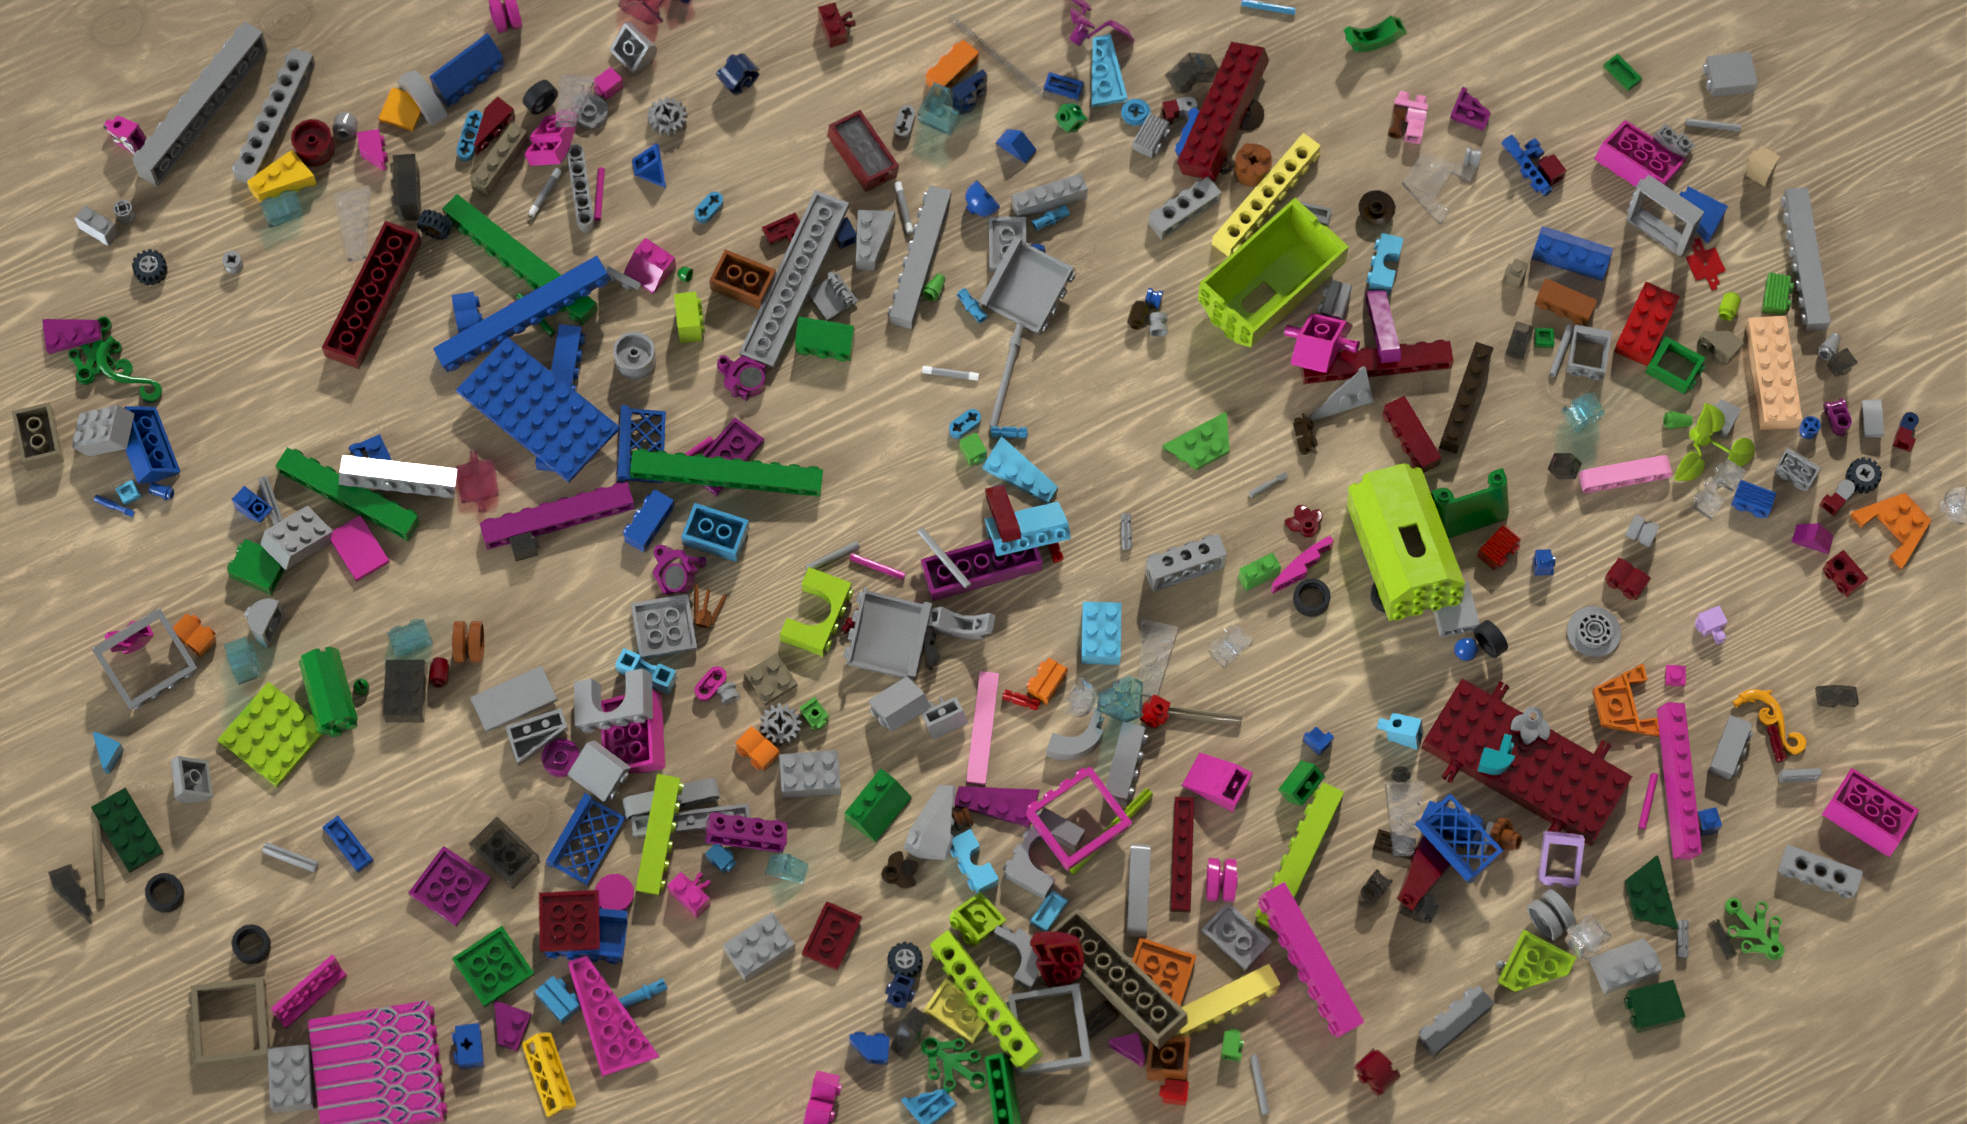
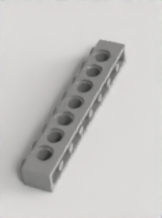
[232,47,315,183]

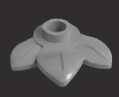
[1511,706,1550,745]

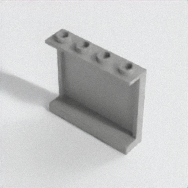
[979,236,1076,335]
[843,587,932,681]

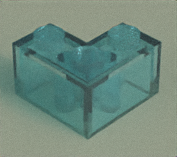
[918,82,959,136]
[224,637,262,685]
[1097,675,1143,722]

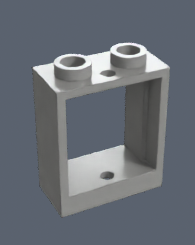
[1566,325,1612,380]

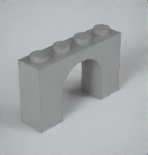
[574,668,653,733]
[1003,807,1085,900]

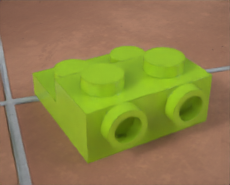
[949,891,1006,947]

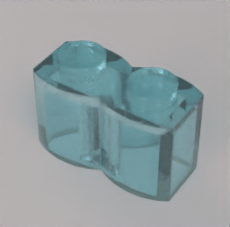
[260,191,304,228]

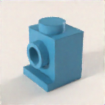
[705,844,737,874]

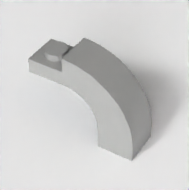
[396,70,448,125]
[927,607,996,640]
[1046,708,1104,761]
[993,925,1039,991]

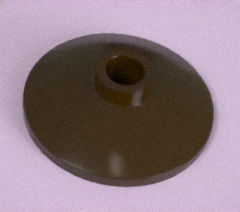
[1239,98,1264,131]
[1359,190,1396,225]

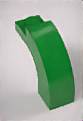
[1344,15,1407,52]

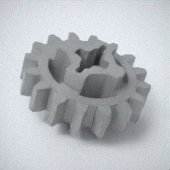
[647,96,688,136]
[759,703,802,746]

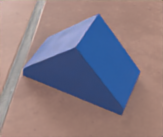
[996,129,1036,164]

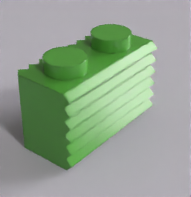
[1761,272,1794,316]
[1238,552,1281,591]

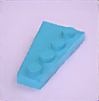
[1091,34,1127,108]

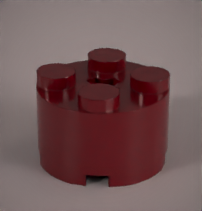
[1354,1048,1401,1097]

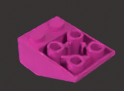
[1181,753,1253,813]

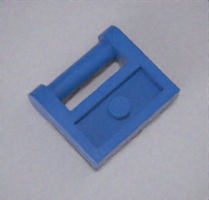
[349,434,392,461]

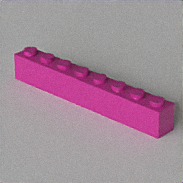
[1657,702,1702,860]

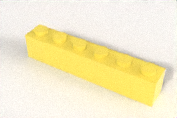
[1174,964,1281,1037]

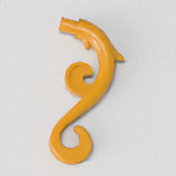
[1732,689,1807,755]

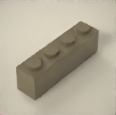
[470,122,529,197]

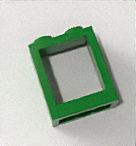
[1645,336,1705,395]

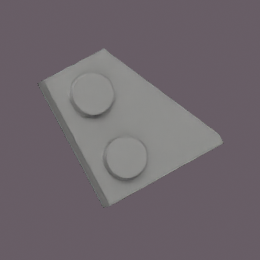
[604,265,641,291]

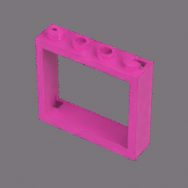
[1026,766,1132,871]

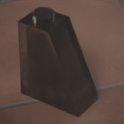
[889,1006,930,1060]

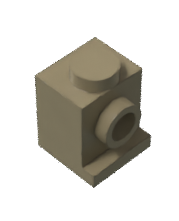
[1502,258,1529,289]

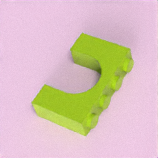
[780,567,854,657]

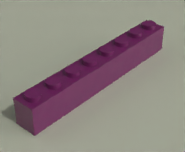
[479,482,635,550]

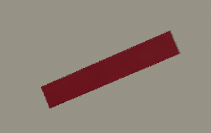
[1171,797,1194,913]

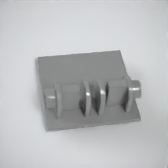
[808,272,858,321]

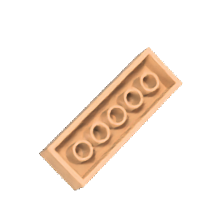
[1745,316,1802,430]

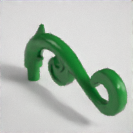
[96,336,162,403]

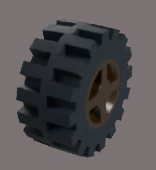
[417,209,453,240]

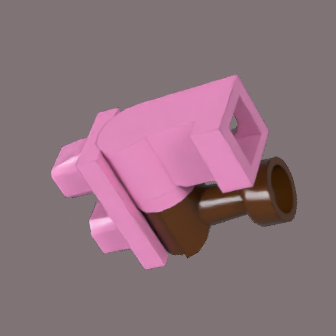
[1388,91,1428,144]

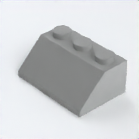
[1589,938,1663,995]

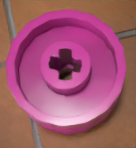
[488,0,523,34]
[1206,858,1238,902]

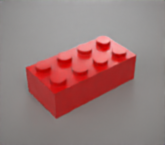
[1614,281,1680,366]

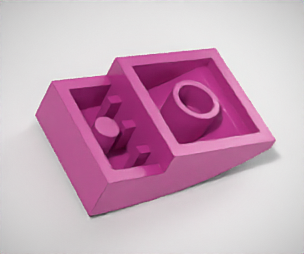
[524,113,577,166]

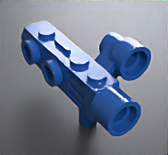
[1501,135,1553,196]

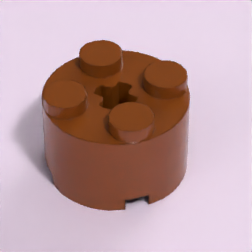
[1234,143,1272,187]

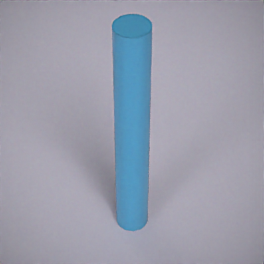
[1241,0,1296,15]

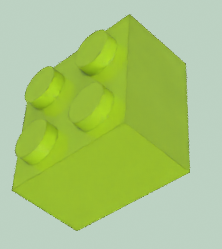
[674,291,705,344]

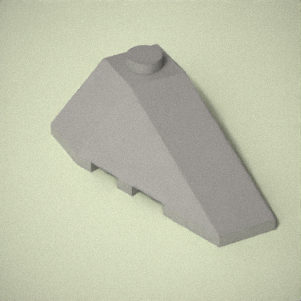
[903,785,956,860]

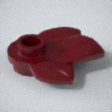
[1285,505,1323,537]

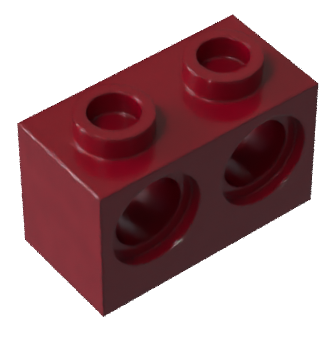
[1823,550,1869,598]

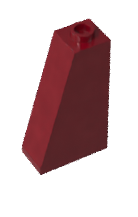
[1397,835,1451,911]

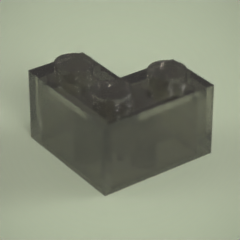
[1165,52,1219,94]

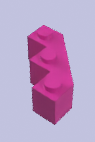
[803,1070,842,1124]

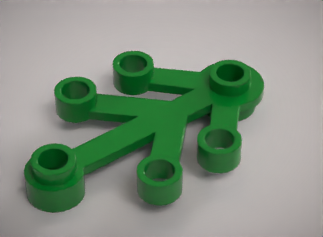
[68,316,123,385]
[921,1037,986,1092]

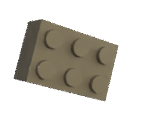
[12,402,64,471]

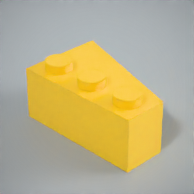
[247,150,317,204]

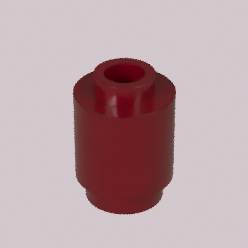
[428,657,450,688]

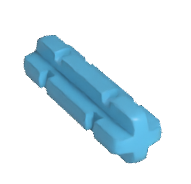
[991,426,1028,438]

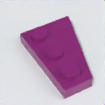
[42,319,102,355]

